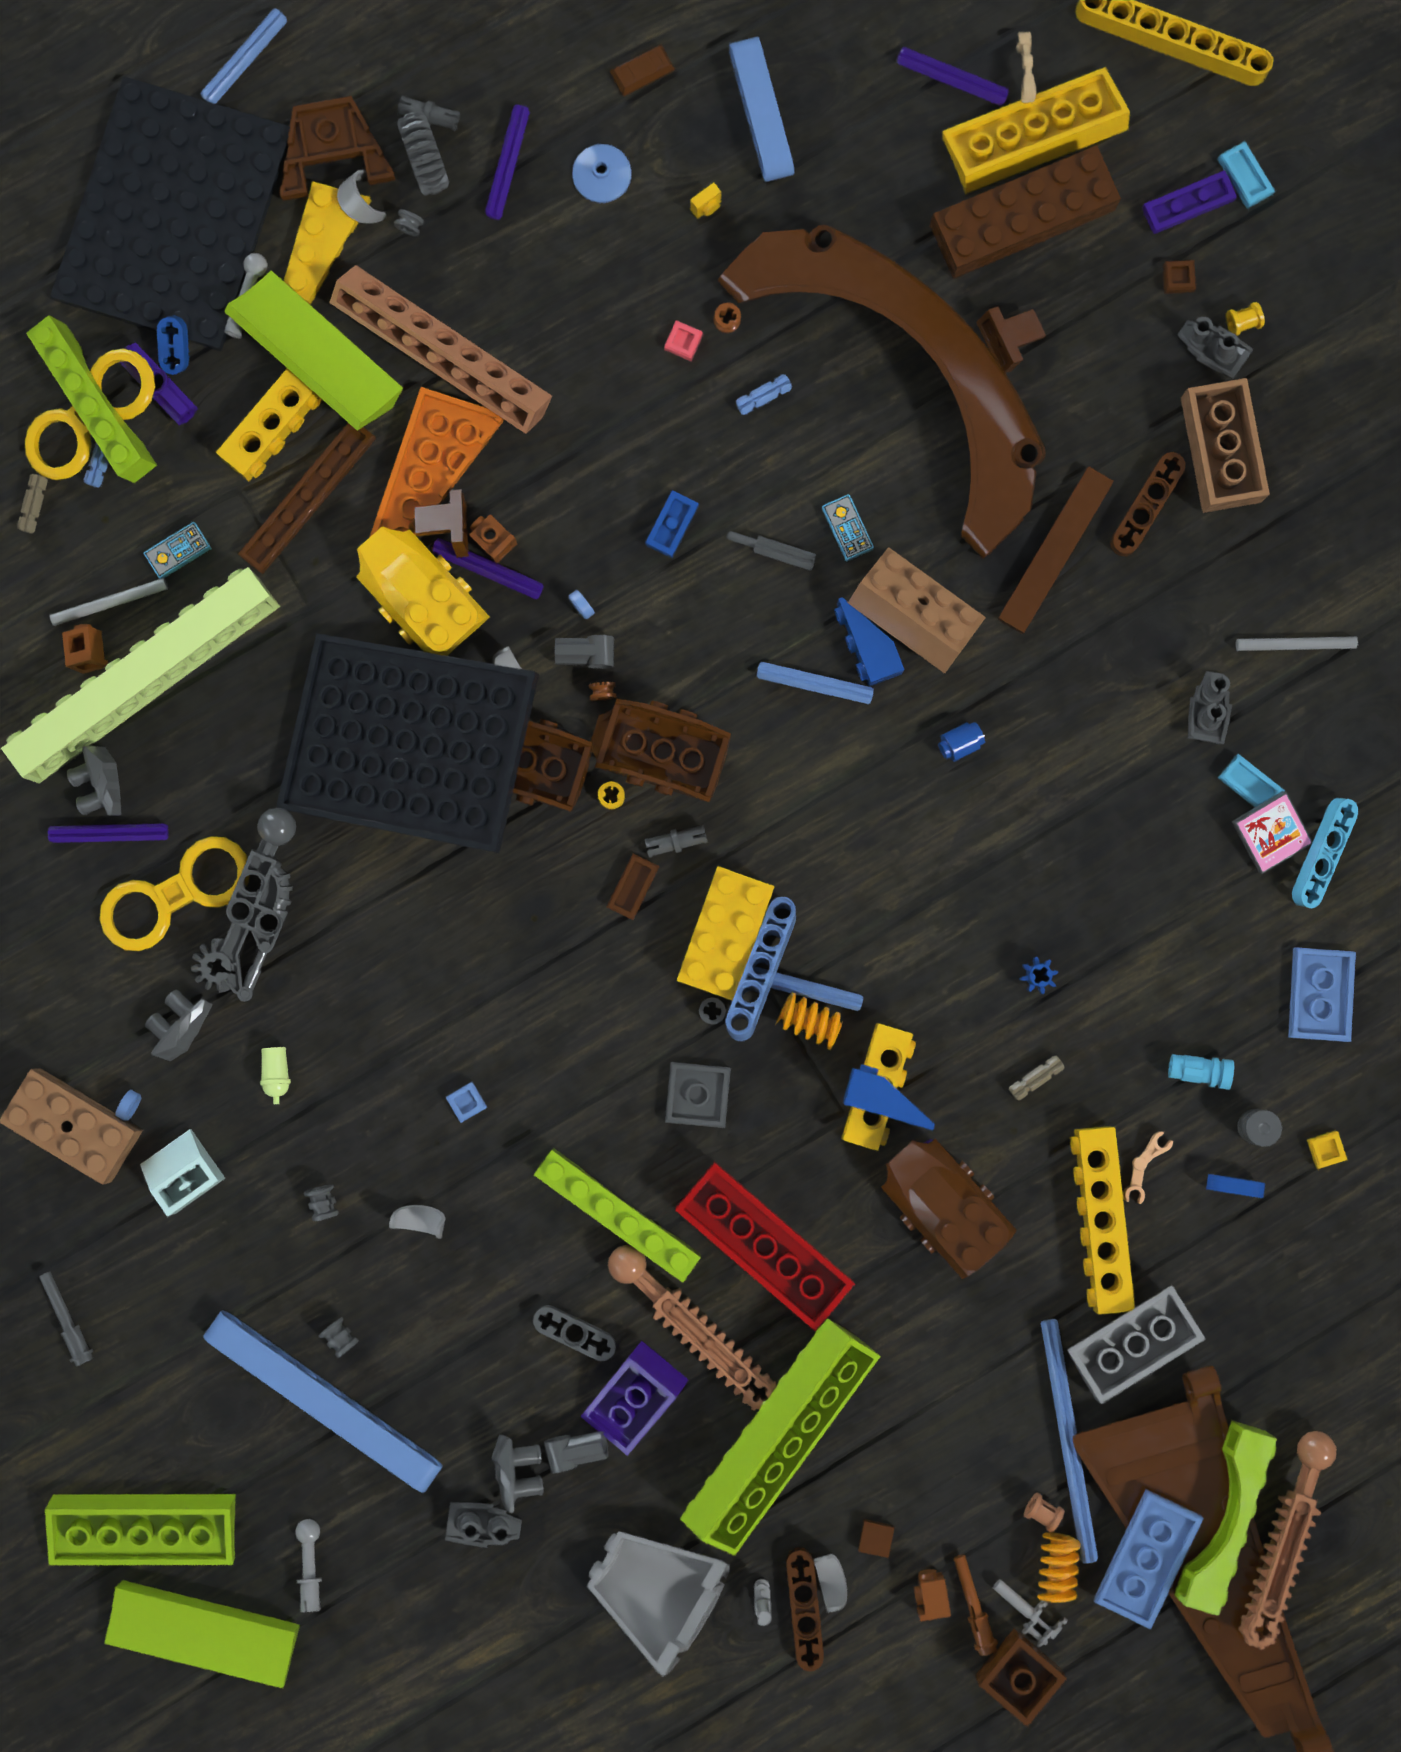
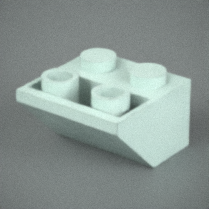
[140,1129,225,1217]

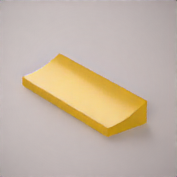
[942,67,1130,194]

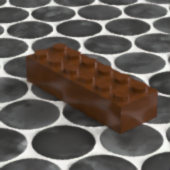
[930,145,1121,279]

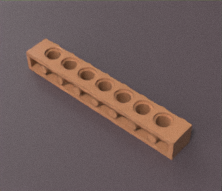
[330,265,552,434]

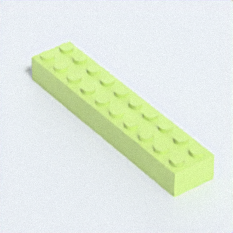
[1,567,280,784]

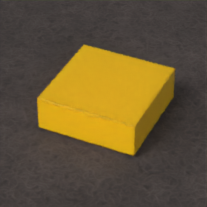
[1307,1131,1347,1169]

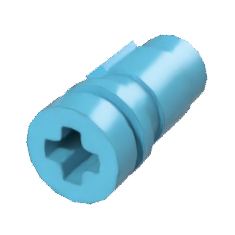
[1168,1054,1234,1090]

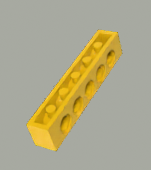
[1070,1126,1135,1314]

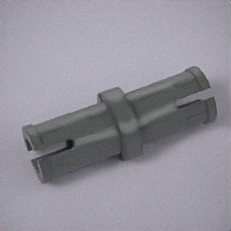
[398,96,460,131]
[645,824,708,857]

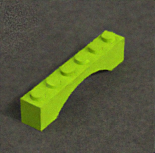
[26,315,157,483]
[534,1148,701,1283]
[1174,1421,1277,1616]

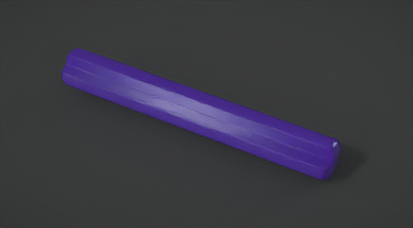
[897,47,1009,106]
[485,105,529,220]
[432,538,543,599]
[48,823,169,843]

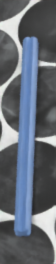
[1041,1319,1098,1563]

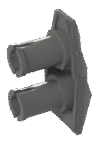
[1178,317,1253,379]
[1188,671,1232,744]
[67,746,121,816]
[145,990,213,1061]
[492,1434,543,1513]
[445,1503,522,1548]

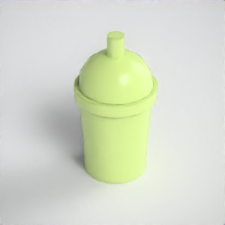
[260,1047,291,1104]

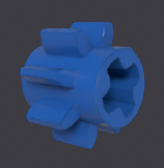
[1019,957,1058,994]

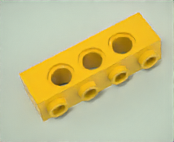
[216,368,322,482]
[841,1023,916,1151]

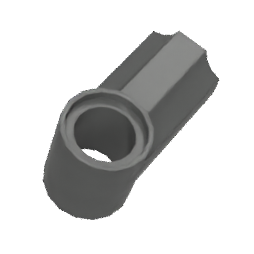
[555,635,614,669]
[544,1431,608,1473]

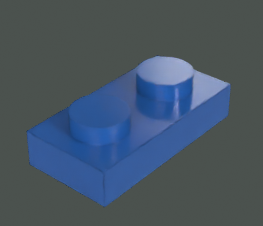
[645,490,699,558]

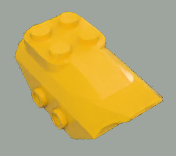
[356,526,490,656]

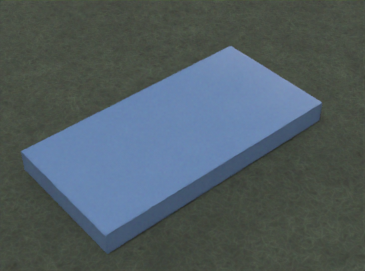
[1094,1489,1203,1629]

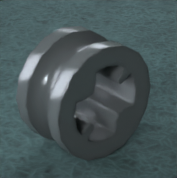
[394,210,424,236]
[699,997,726,1025]

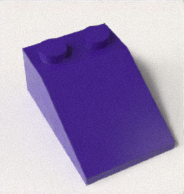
[581,1341,688,1456]

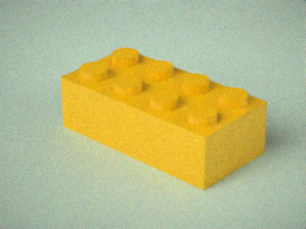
[677,866,775,1001]

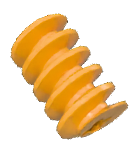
[775,992,843,1050]
[1037,1532,1080,1603]

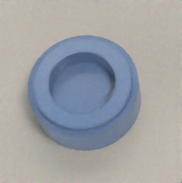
[568,589,595,620]
[115,1089,141,1121]

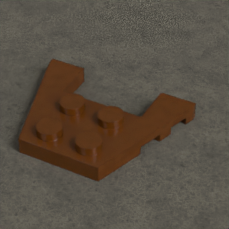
[280,96,396,201]

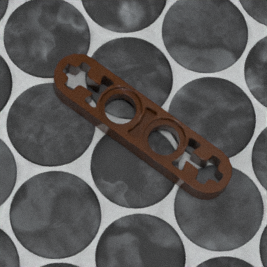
[1111,452,1186,556]
[786,1547,824,1671]

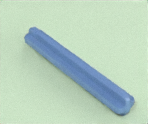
[201,9,287,104]
[757,662,874,704]
[753,967,863,1011]

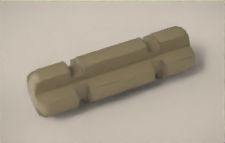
[17,474,48,533]
[1009,1056,1065,1100]

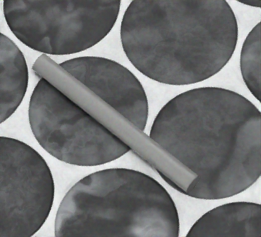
[50,578,168,626]
[1236,637,1358,651]

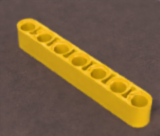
[1076,0,1273,86]

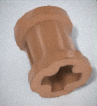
[1024,1493,1064,1533]

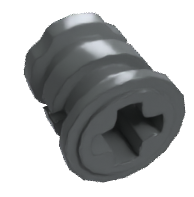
[304,1184,339,1221]
[318,1317,359,1358]

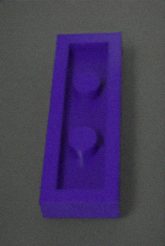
[1142,170,1237,234]

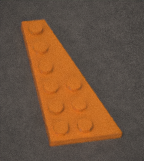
[370,387,504,537]

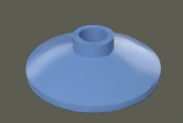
[573,144,631,203]

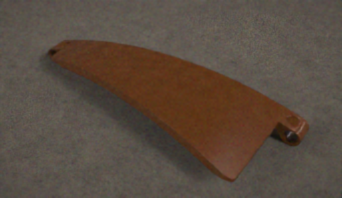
[1072,1365,1333,1752]

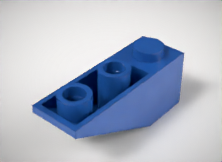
[834,597,905,686]

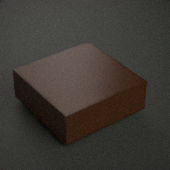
[1163,260,1196,294]
[858,1519,894,1558]

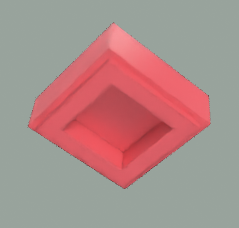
[664,321,703,361]

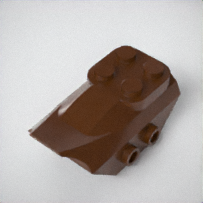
[591,699,731,802]
[513,719,593,812]
[881,1139,1017,1279]

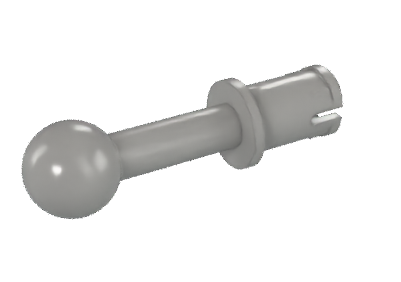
[224,253,267,338]
[295,1519,322,1612]

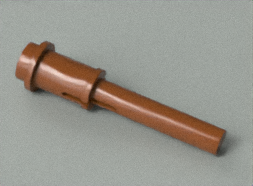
[953,1554,998,1656]

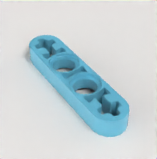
[1292,798,1358,908]

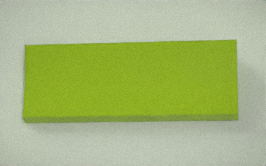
[225,271,403,431]
[45,1494,236,1565]
[104,1580,300,1688]

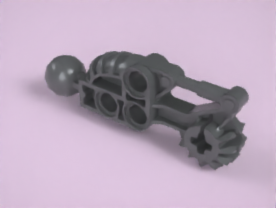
[191,808,296,1002]

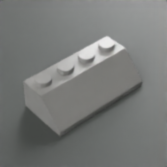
[1067,1285,1205,1404]

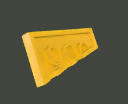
[284,182,371,305]

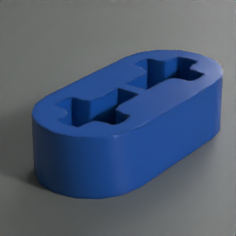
[157,316,189,375]
[1206,1174,1265,1198]

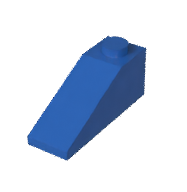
[842,1064,935,1130]

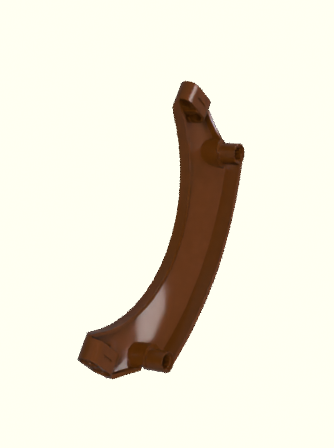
[718,225,1046,559]

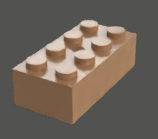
[1181,378,1270,513]
[848,547,986,673]
[0,1068,143,1185]

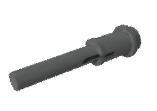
[39,1271,94,1367]

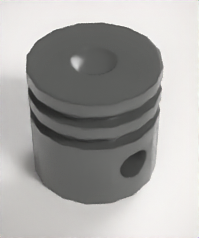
[1237,1109,1282,1147]

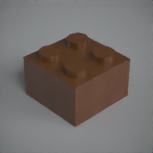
[975,1628,1067,1726]

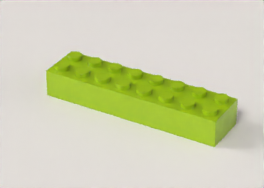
[680,1318,881,1555]

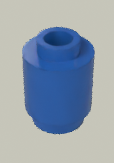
[938,722,985,762]

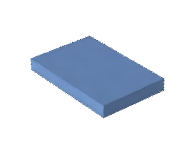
[1288,948,1356,1042]

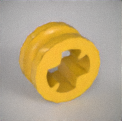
[598,781,625,809]

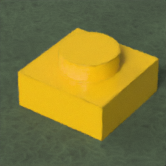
[690,183,721,219]

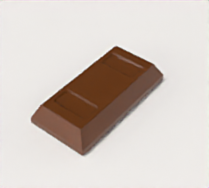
[610,44,675,97]
[606,854,660,920]

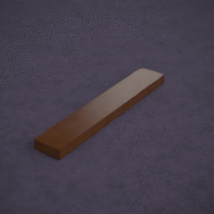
[238,423,376,575]
[997,466,1114,635]

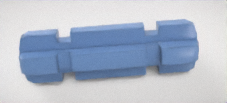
[736,375,792,415]
[84,444,109,487]

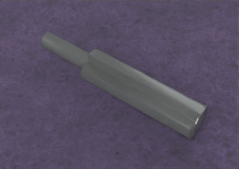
[727,531,816,571]

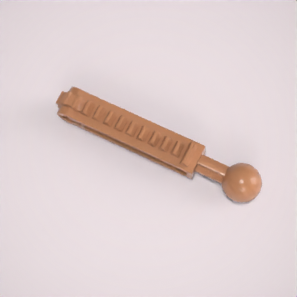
[608,1245,777,1411]
[1239,1431,1336,1650]

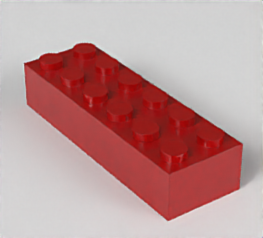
[675,1161,855,1331]

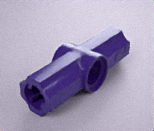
[119,342,198,426]

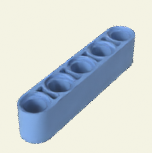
[729,36,794,182]
[726,897,796,1041]

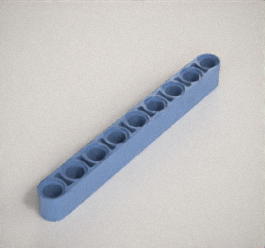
[203,1310,442,1493]

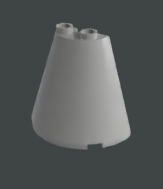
[587,1531,729,1676]

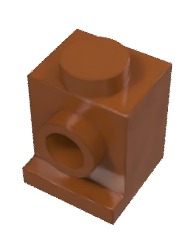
[469,514,517,564]
[62,624,108,674]
[914,1569,951,1621]

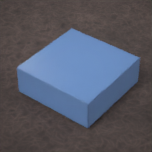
[446,1081,488,1123]

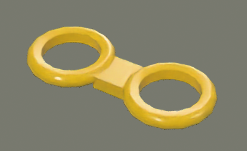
[25,348,155,480]
[99,836,250,951]

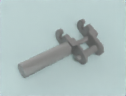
[754,1579,771,1626]
[993,1579,1068,1647]

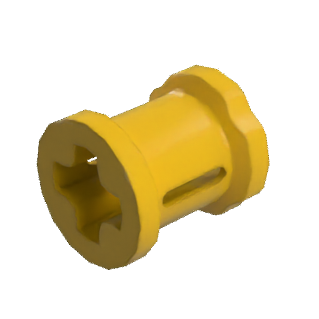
[1226,302,1265,336]

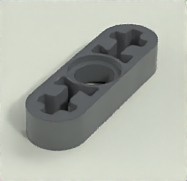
[533,1305,616,1361]

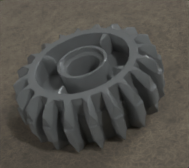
[397,111,449,195]

